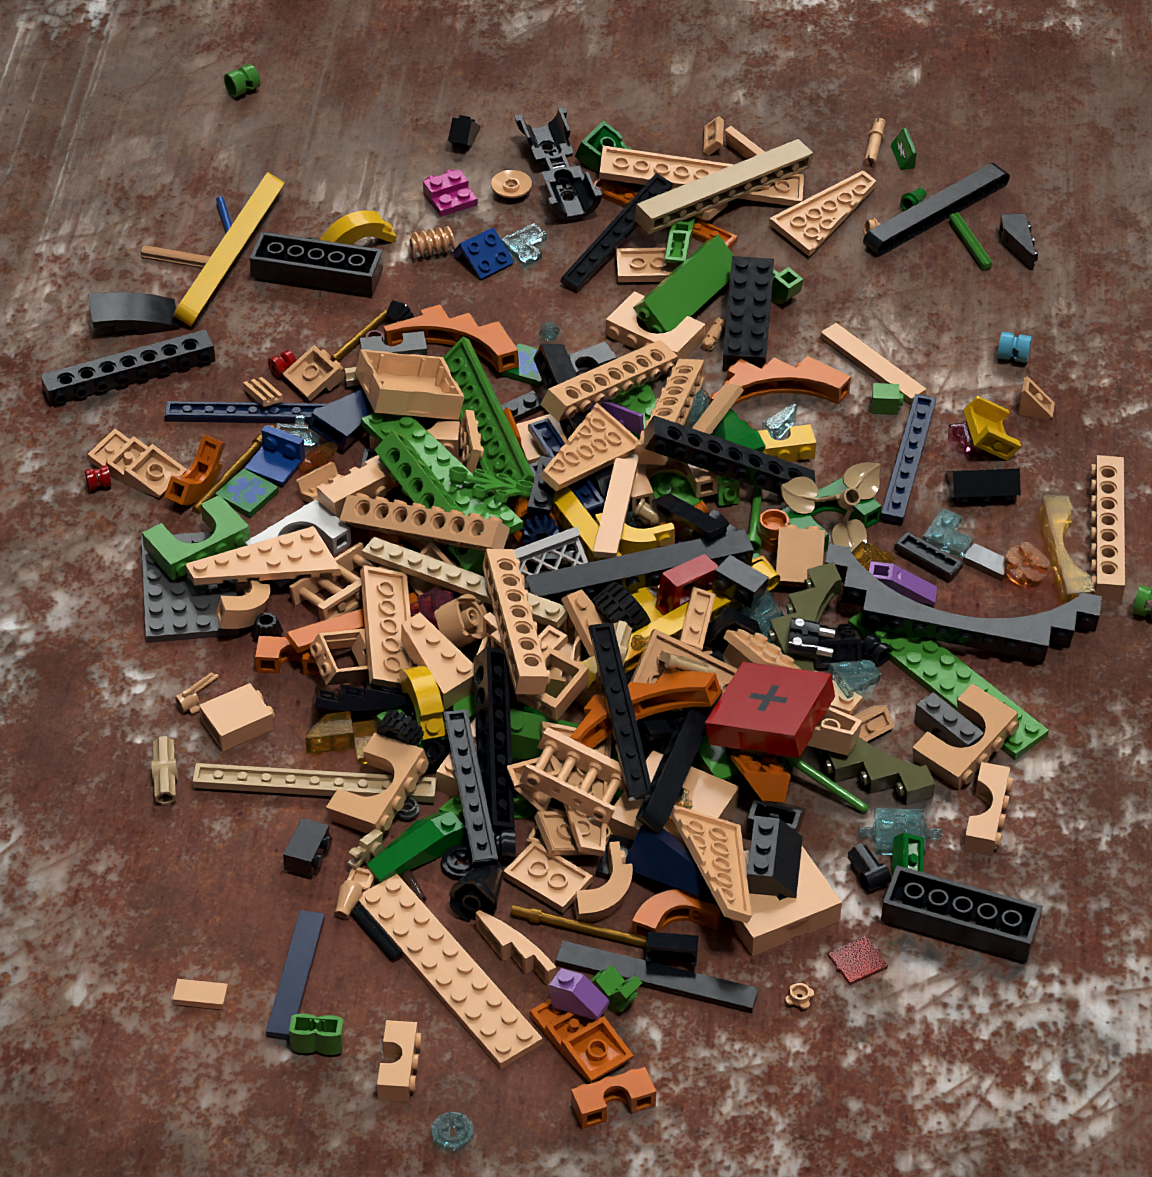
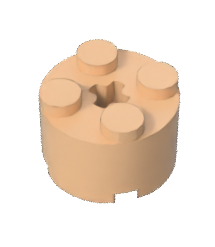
[434,594,487,648]

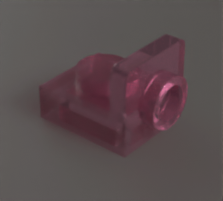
[948,422,976,457]

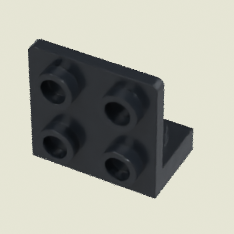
[814,624,862,668]

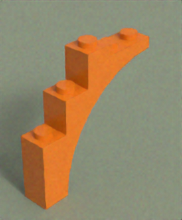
[383,305,519,373]
[710,356,851,407]
[570,670,722,749]

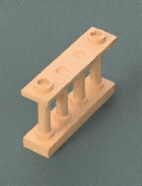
[289,542,396,621]
[519,727,626,825]

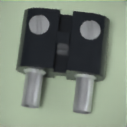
[786,617,835,658]

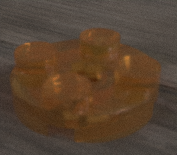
[1003,542,1051,587]

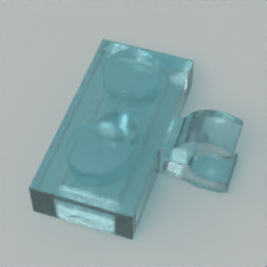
[276,414,320,449]

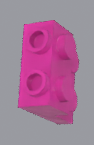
[423,169,478,217]

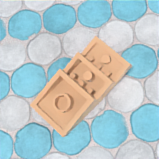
[86,429,187,498]

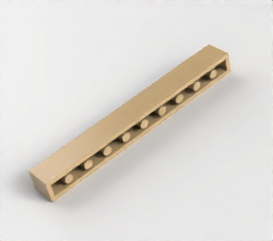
[634,139,813,234]

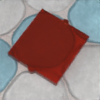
[828,936,888,985]

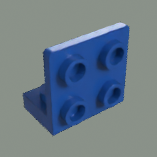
[452,227,514,280]
[245,425,305,485]

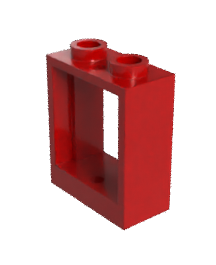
[655,554,719,615]

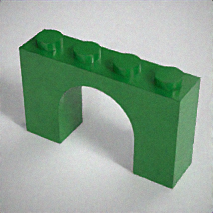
[781,477,882,552]

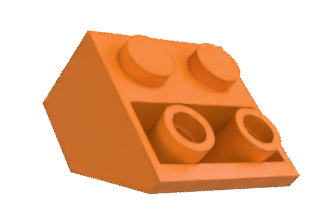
[730,752,791,803]

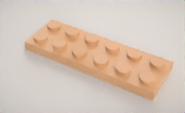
[360,565,416,689]

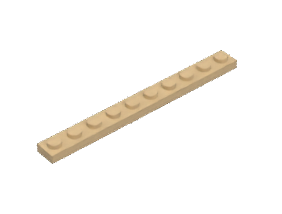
[362,537,569,629]
[192,763,437,803]

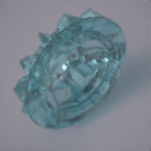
[691,390,710,424]
[431,1111,474,1150]

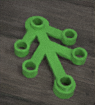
[449,466,533,502]

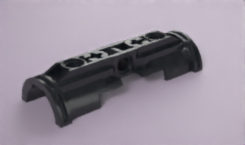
[514,107,602,220]

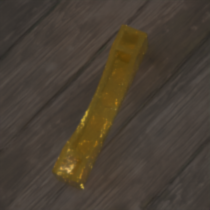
[1037,494,1095,604]

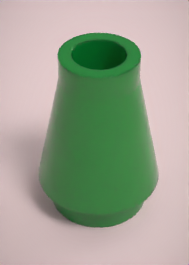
[900,188,927,211]

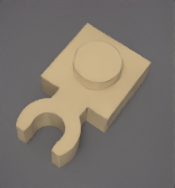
[348,828,383,869]

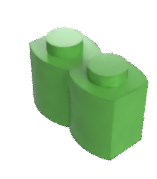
[289,1014,345,1055]

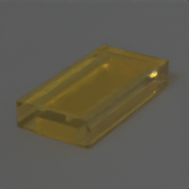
[351,720,377,764]

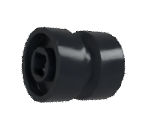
[492,829,516,862]

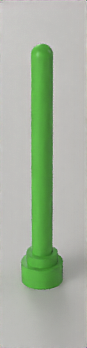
[747,486,763,554]
[767,753,868,813]

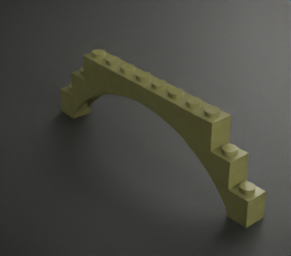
[767,562,935,805]

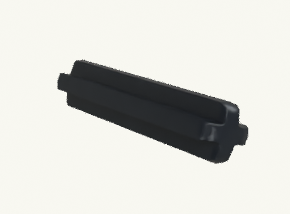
[352,904,403,961]

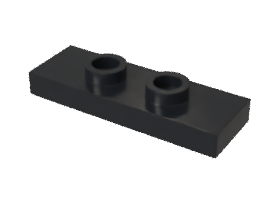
[894,531,963,581]

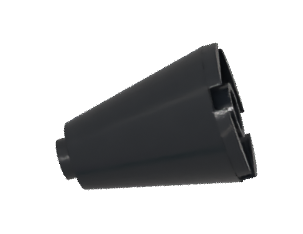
[449,861,503,922]

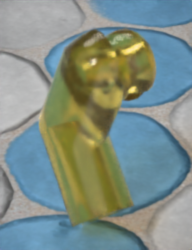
[630,635,649,652]

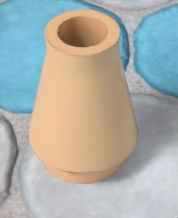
[334,880,363,919]

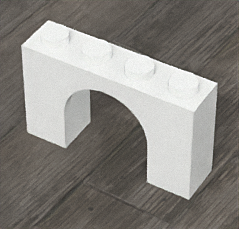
[245,499,351,588]

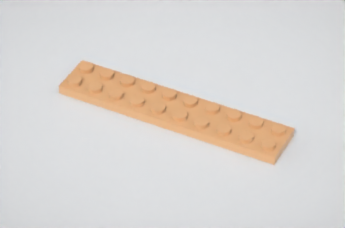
[599,146,804,206]
[357,874,543,1069]

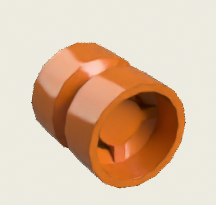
[759,509,789,552]

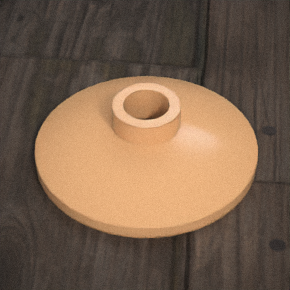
[491,170,532,198]

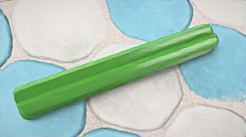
[949,212,993,270]

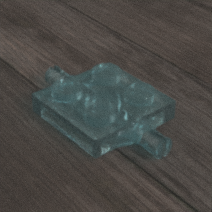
[858,808,942,856]

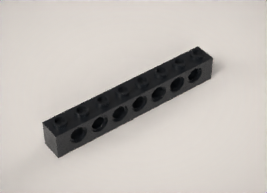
[40,329,215,407]
[644,415,815,496]
[474,646,515,834]

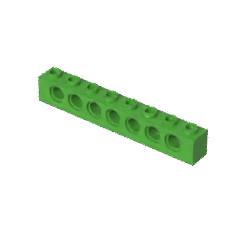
[375,431,485,575]

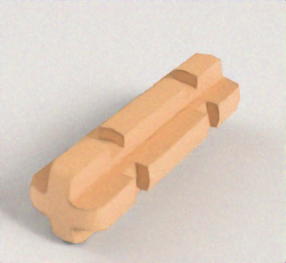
[702,318,726,351]

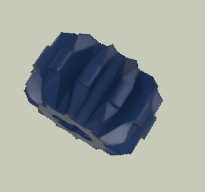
[521,515,560,545]

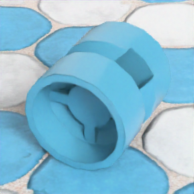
[997,331,1032,363]

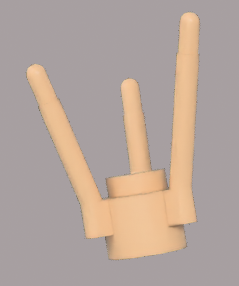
[175,672,219,715]

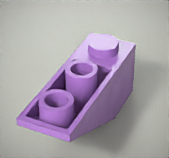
[869,561,937,605]

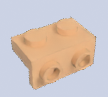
[296,462,344,503]

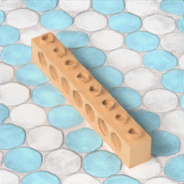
[541,339,678,422]
[635,359,706,465]
[1090,455,1125,601]
[339,493,510,552]
[482,549,550,694]

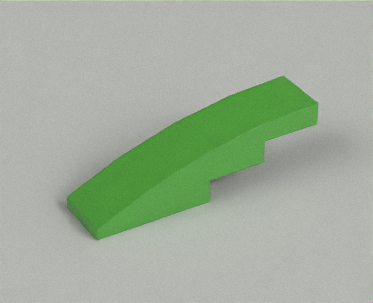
[665,216,695,264]

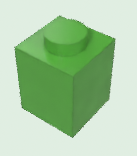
[872,383,903,415]

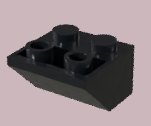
[746,798,806,838]

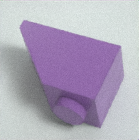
[549,968,610,1021]

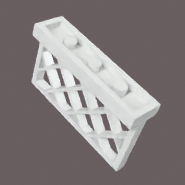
[514,526,588,576]

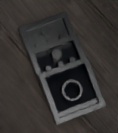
[88,292,180,335]
[313,679,413,711]

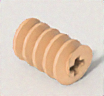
[410,226,455,259]

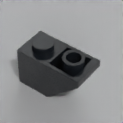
[448,115,480,147]

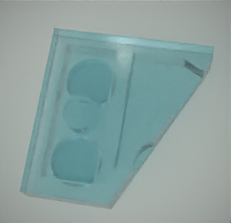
[828,660,881,698]

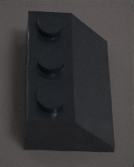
[946,468,1021,502]
[747,816,803,898]

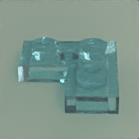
[501,223,547,267]
[922,508,973,558]

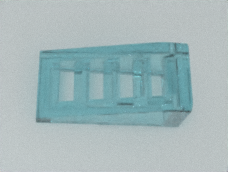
[762,403,797,440]

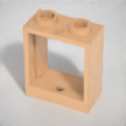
[309,628,369,685]
[516,647,589,722]

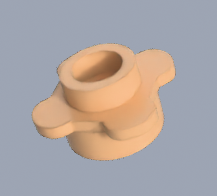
[785,983,814,1009]

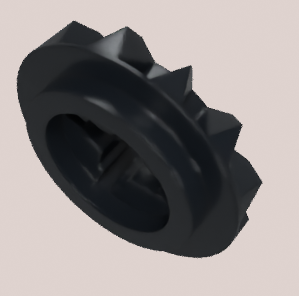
[442,845,473,878]

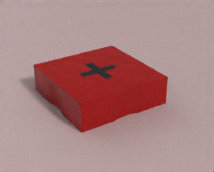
[705,662,835,758]

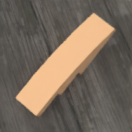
[476,910,556,986]

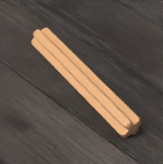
[141,245,210,268]

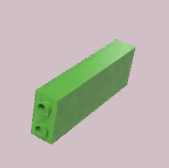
[633,234,734,334]

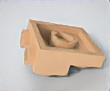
[282,345,345,401]

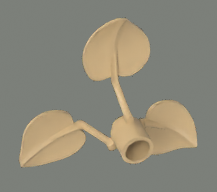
[781,462,880,559]

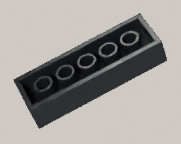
[249,231,383,296]
[722,256,774,371]
[881,865,1043,962]

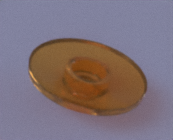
[299,442,338,473]

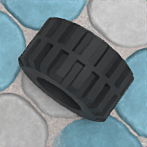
[592,581,651,633]

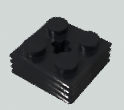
[703,607,763,654]

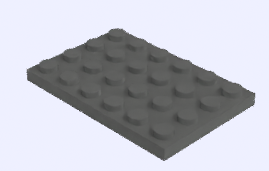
[141,531,240,643]

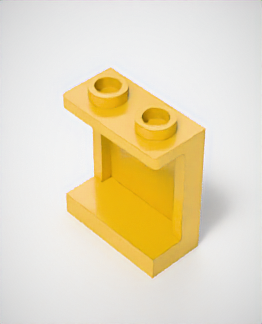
[963,396,1022,461]

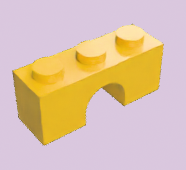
[758,424,816,461]

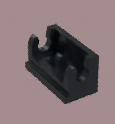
[646,932,699,966]

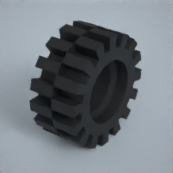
[377,710,424,746]

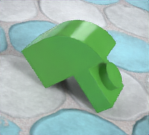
[771,267,804,304]
[590,965,642,1013]

